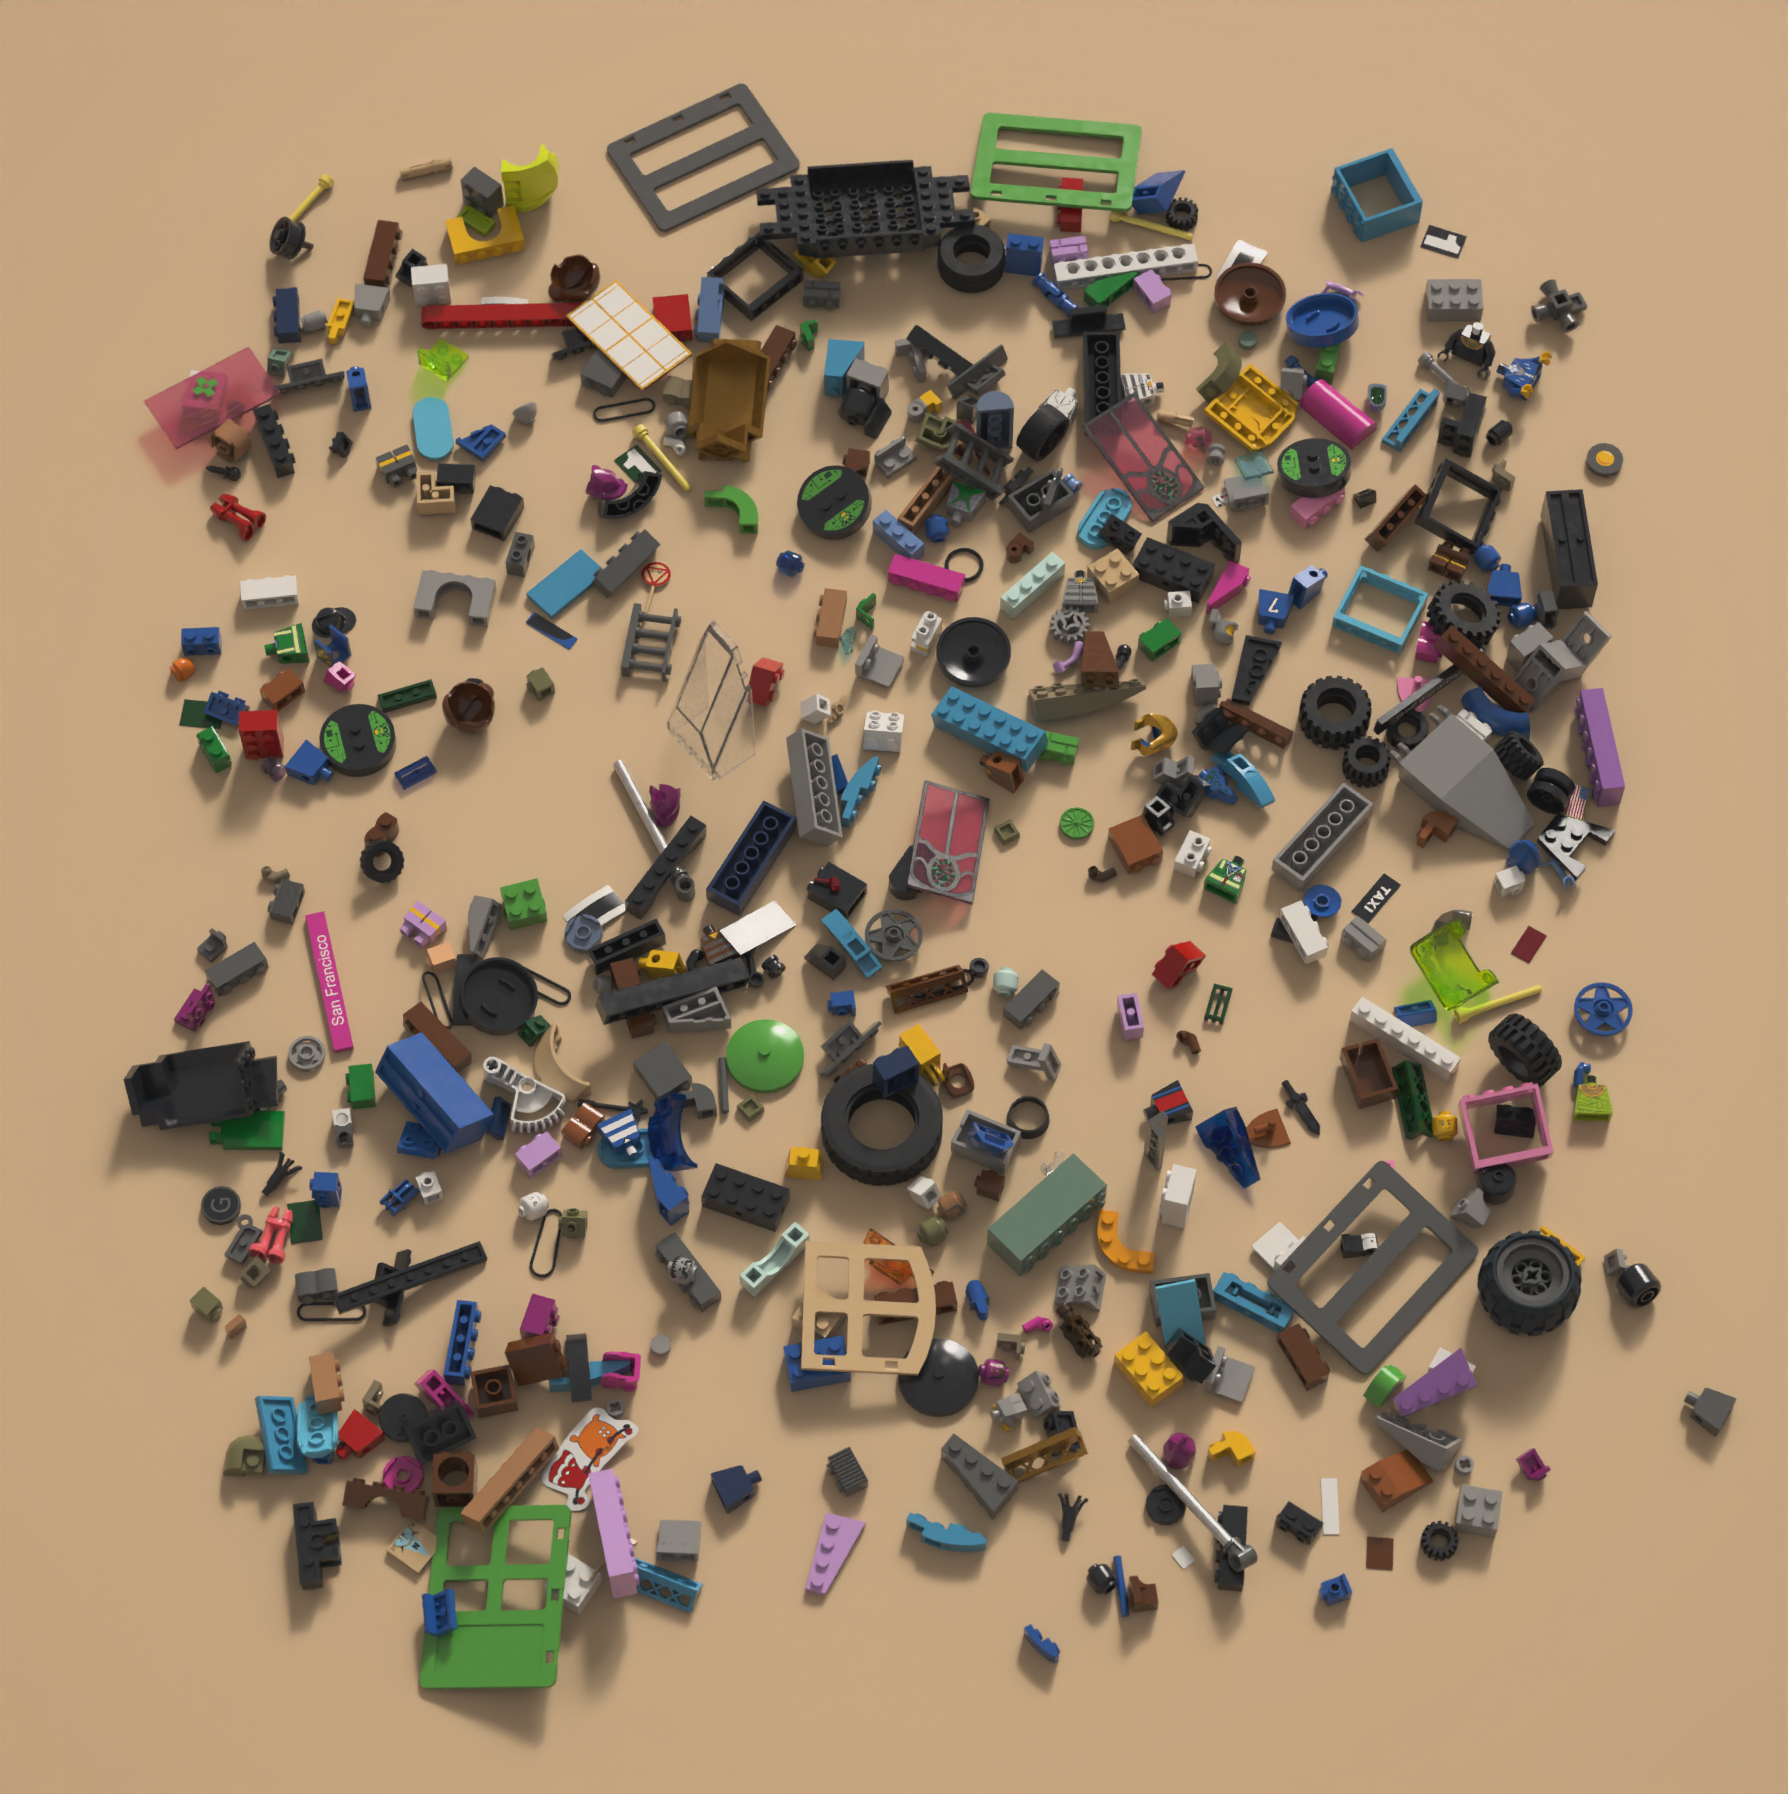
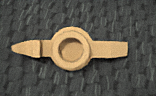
[828,694,846,723]

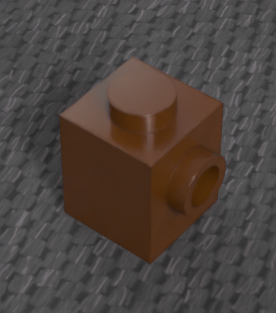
[974,1170,1005,1202]

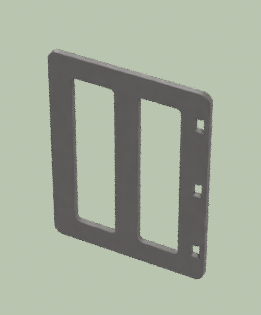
[607,83,800,232]
[1267,1161,1478,1374]

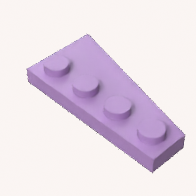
[805,1513,866,1596]

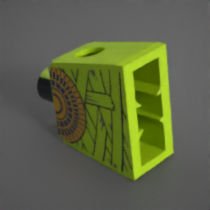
[1573,1075,1613,1122]

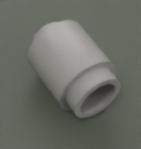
[300,310,328,332]

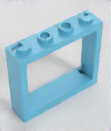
[1332,565,1428,655]

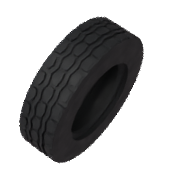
[821,1064,943,1186]

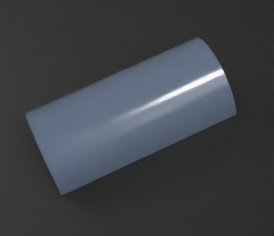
[976,391,1014,449]

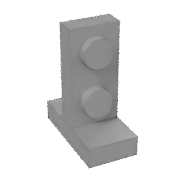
[895,338,926,383]
[1007,1043,1061,1081]

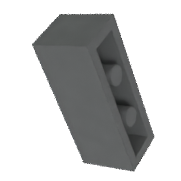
[205,941,269,996]
[1003,969,1060,1030]

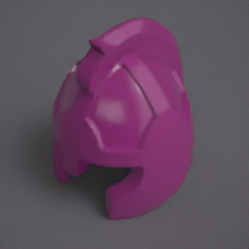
[586,465,628,500]
[649,784,681,827]
[1163,1433,1196,1470]

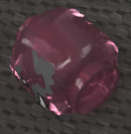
[1185,426,1212,451]

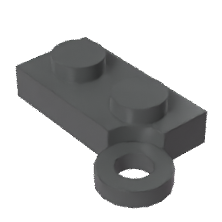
[1040,467,1063,515]
[224,1214,263,1266]

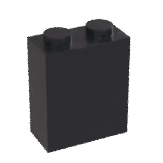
[470,485,524,542]
[807,862,867,920]

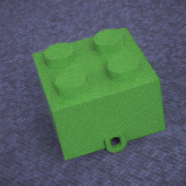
[500,878,547,930]

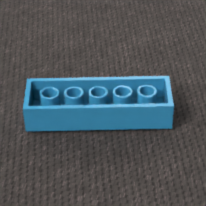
[931,686,1048,771]

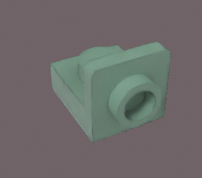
[267,348,292,377]

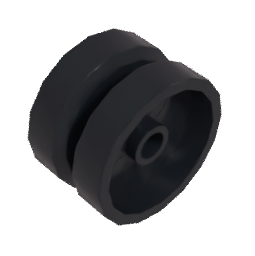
[1526,768,1576,814]

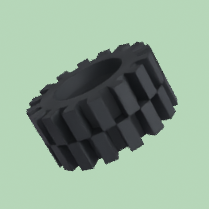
[1166,197,1198,231]
[1420,1521,1459,1561]

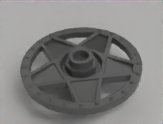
[865,909,923,962]

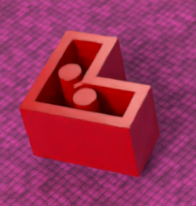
[745,657,785,707]
[1152,941,1206,989]

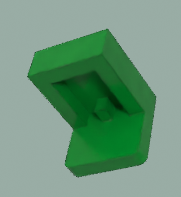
[799,319,818,351]

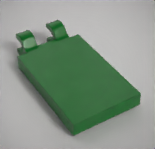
[209,1111,285,1150]

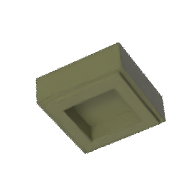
[994,819,1020,845]
[737,1094,764,1122]

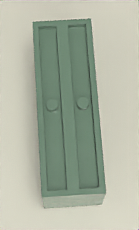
[987,1153,1107,1276]

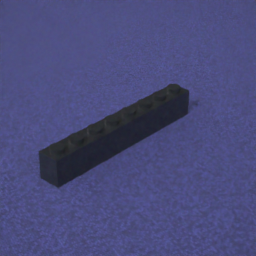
[595,958,750,1025]

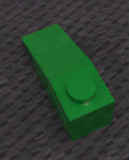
[1084,271,1138,308]

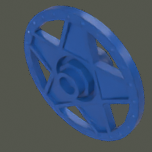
[1574,982,1633,1036]

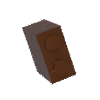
[505,1332,568,1386]

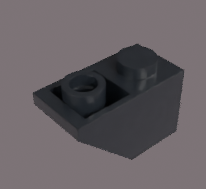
[804,944,846,981]

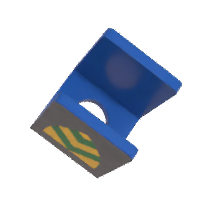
[314,625,351,668]

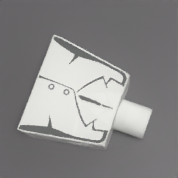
[1037,388,1078,433]

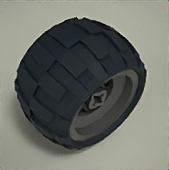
[1477,1230,1582,1336]

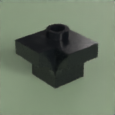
[396,249,429,287]
[1142,796,1175,837]

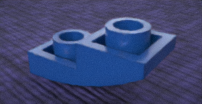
[1024,1624,1060,1663]

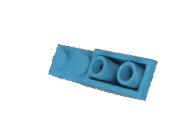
[1211,752,1275,808]
[840,756,882,828]
[821,909,883,979]
[906,1512,988,1552]

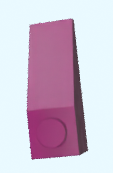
[1206,560,1251,614]
[414,1369,475,1420]

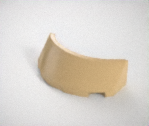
[534,1022,592,1103]

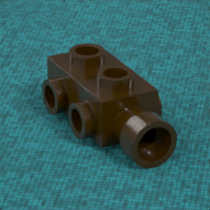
[1055,1302,1103,1359]

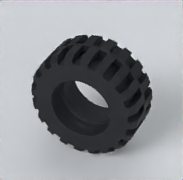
[1298,676,1372,750]
[1488,1013,1562,1087]

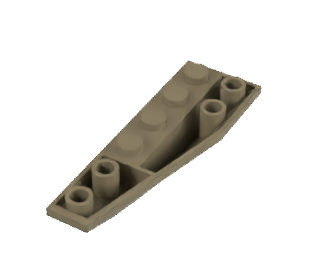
[1029,679,1146,721]

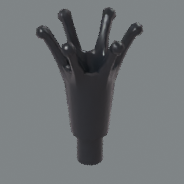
[261,1152,302,1196]
[1058,1493,1088,1542]

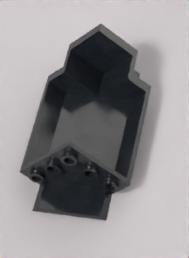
[123,1041,278,1130]

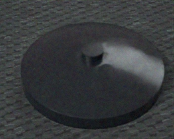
[936,617,1011,688]
[898,1338,979,1417]

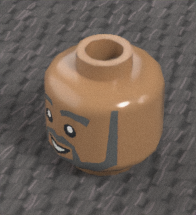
[936,1191,967,1221]

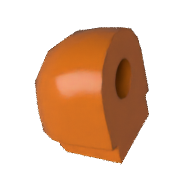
[170,657,196,682]

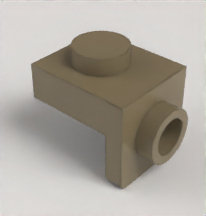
[1491,459,1515,491]

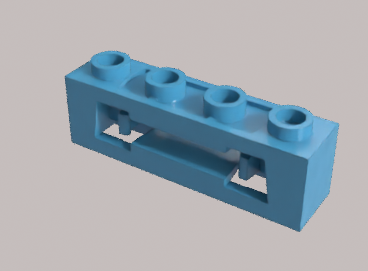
[1213,1272,1294,1333]

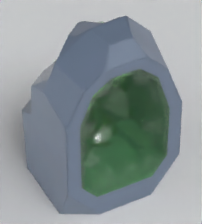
[1367,384,1387,412]

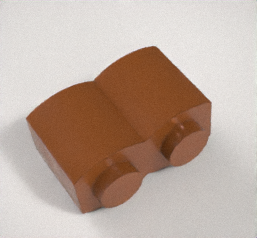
[561,1102,605,1149]

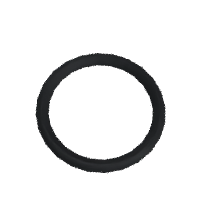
[945,548,984,582]

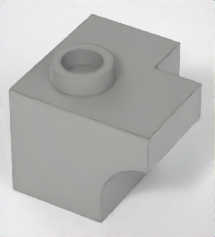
[1280,367,1307,400]
[1449,1188,1491,1228]

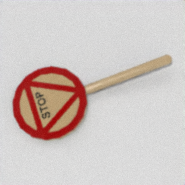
[642,562,671,614]

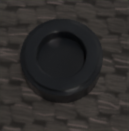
[969,958,989,978]

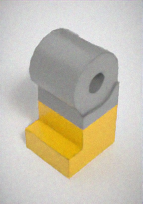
[908,390,942,423]

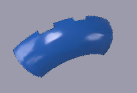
[1461,686,1530,740]

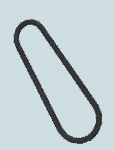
[530,1209,562,1277]

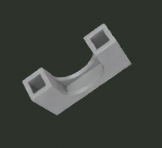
[414,570,497,627]

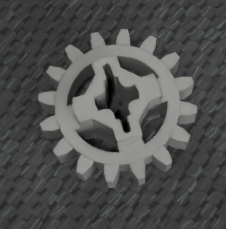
[1049,606,1090,645]

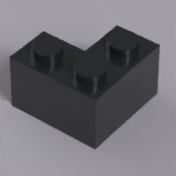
[1154,775,1212,818]
[1165,1328,1216,1384]

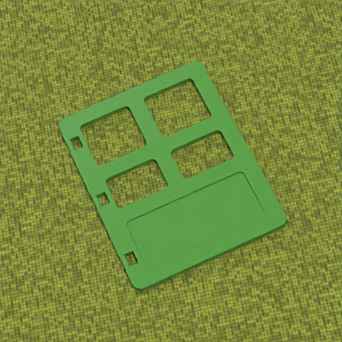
[419,1505,572,1689]

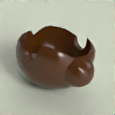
[548,254,601,302]
[442,681,495,734]

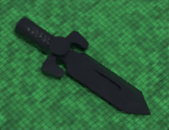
[1281,1080,1320,1135]

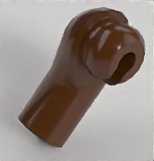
[1176,1030,1201,1055]

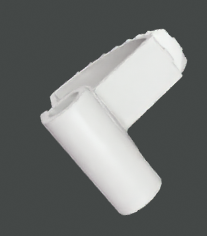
[483,1057,566,1133]

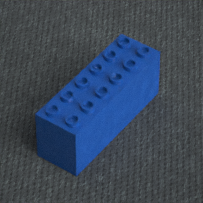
[375,1032,494,1154]

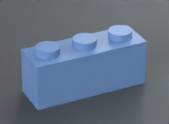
[873,510,924,560]

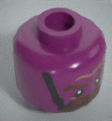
[978,1359,1009,1387]

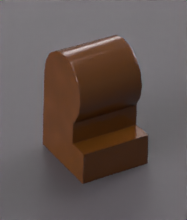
[1006,532,1034,564]

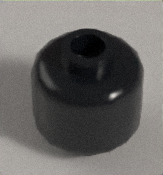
[1086,1564,1117,1595]

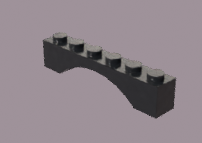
[625,816,706,920]

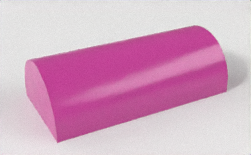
[1299,379,1377,450]

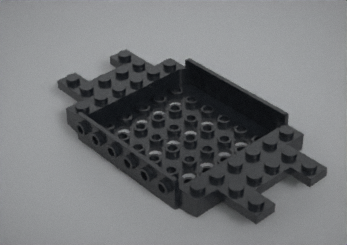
[756,160,975,258]

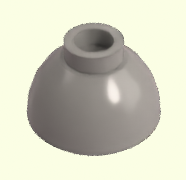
[512,402,537,425]

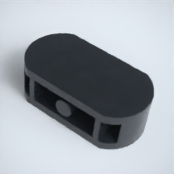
[889,844,935,901]

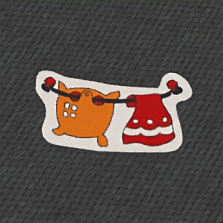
[542,1408,639,1511]

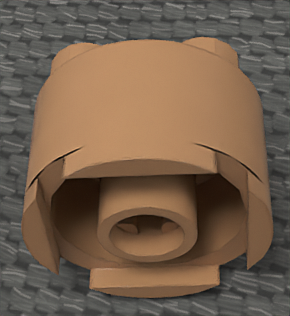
[209,419,251,463]

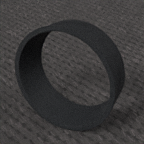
[1007,1096,1050,1139]

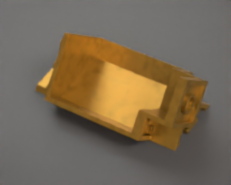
[686,339,770,462]

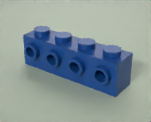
[444,1300,482,1386]

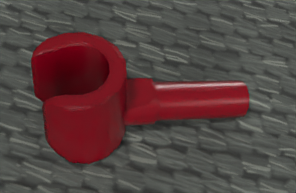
[814,877,840,891]

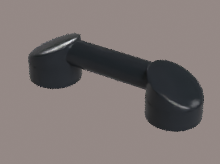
[743,947,764,988]

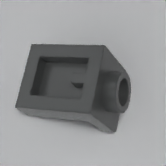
[197,928,228,963]

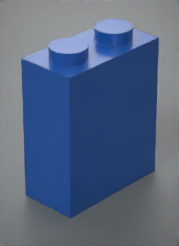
[1005,233,1044,276]

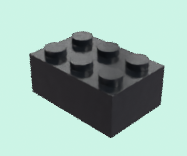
[402,1399,477,1465]

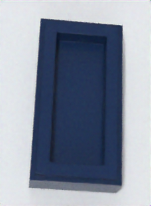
[487,1096,511,1141]

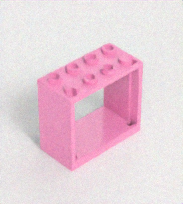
[1458,1082,1554,1174]

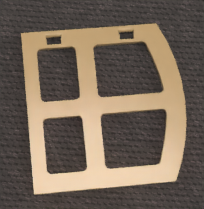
[801,1241,936,1376]

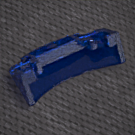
[648,1091,698,1172]

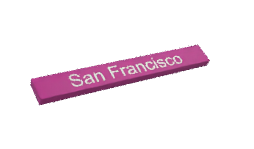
[305,911,354,1053]

